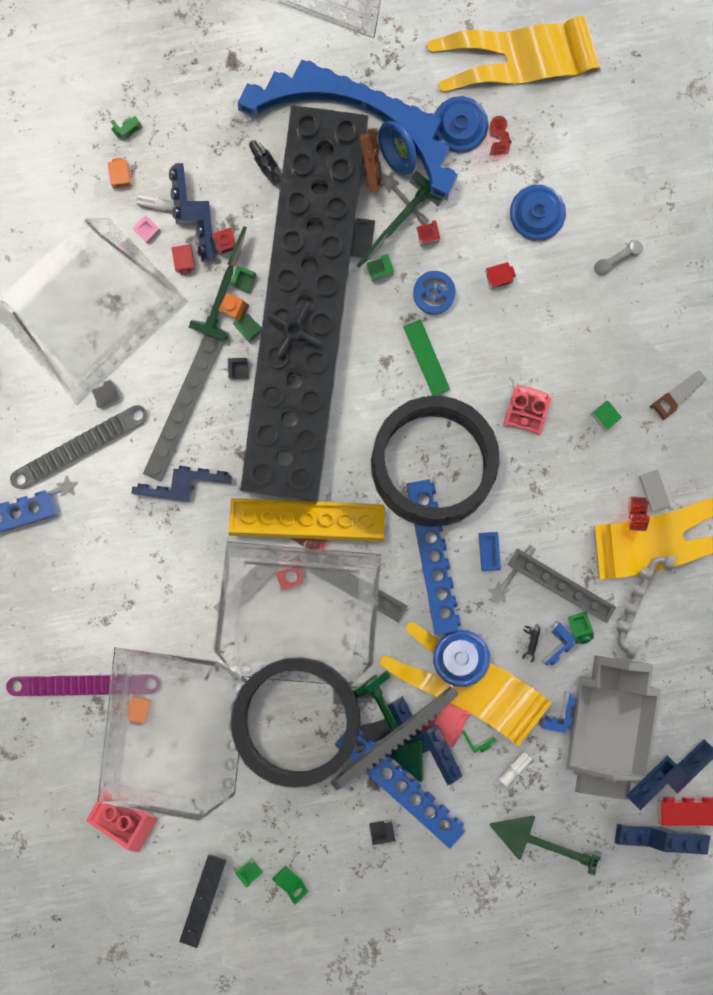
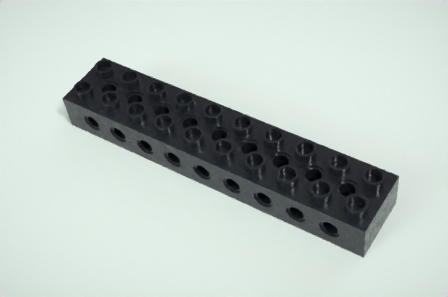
[240,105,368,502]

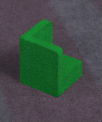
[367,254,394,282]
[231,266,257,294]
[233,314,262,343]
[590,401,622,431]
[235,857,263,888]

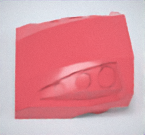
[503,385,552,435]
[422,696,471,747]

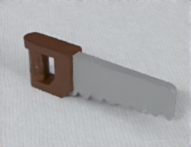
[650,371,707,420]

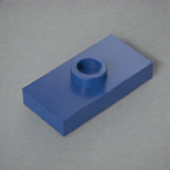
[479,532,501,571]

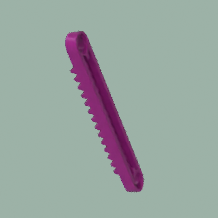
[6,674,161,696]

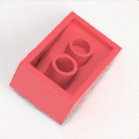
[86,787,158,853]

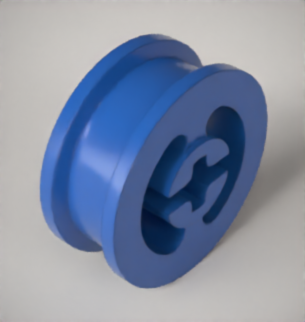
[413,271,456,315]

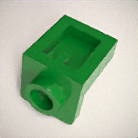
[110,116,142,141]
[568,612,594,644]

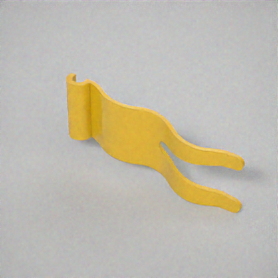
[427,15,600,92]
[594,498,713,580]
[380,622,552,746]

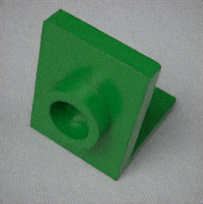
[462,730,497,753]
[272,866,309,905]

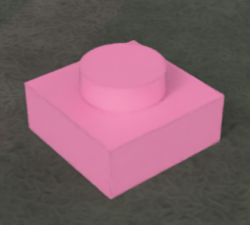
[132,215,160,243]

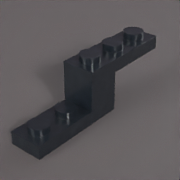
[179,853,227,948]

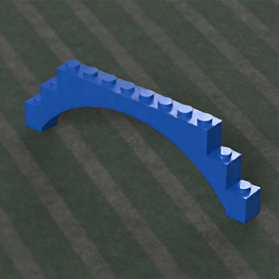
[238,59,458,201]

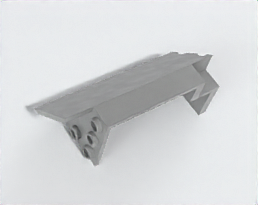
[566,655,661,800]

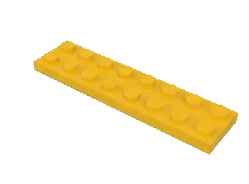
[228,498,385,542]

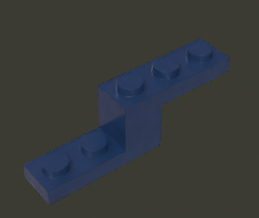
[169,163,215,262]
[131,465,232,502]
[388,696,463,785]
[626,739,713,811]
[614,824,711,855]

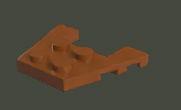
[360,128,383,193]

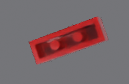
[658,796,713,826]

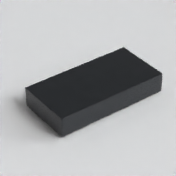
[351,218,375,259]
[357,719,392,747]

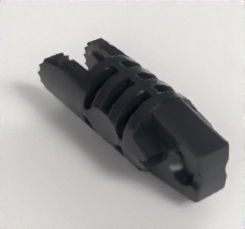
[249,140,282,185]

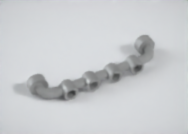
[617,555,677,659]

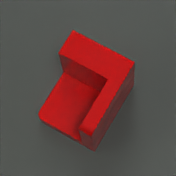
[416,220,440,246]

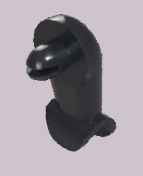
[522,624,541,663]

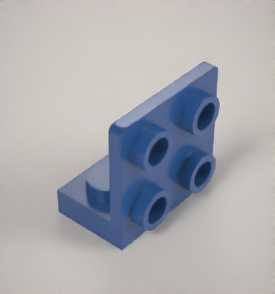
[541,621,576,666]
[539,691,575,733]

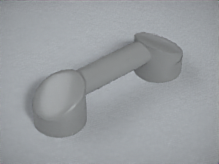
[594,240,643,276]

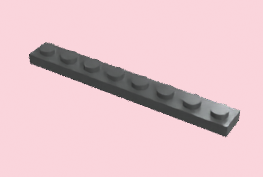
[143,334,223,482]

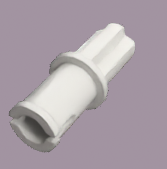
[137,195,174,213]
[498,752,532,787]

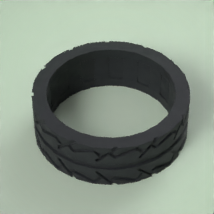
[371,395,500,527]
[231,657,361,788]

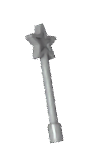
[378,171,429,225]
[14,475,78,511]
[488,545,536,603]

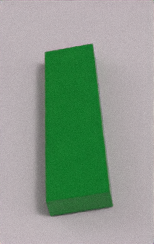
[403,319,450,396]

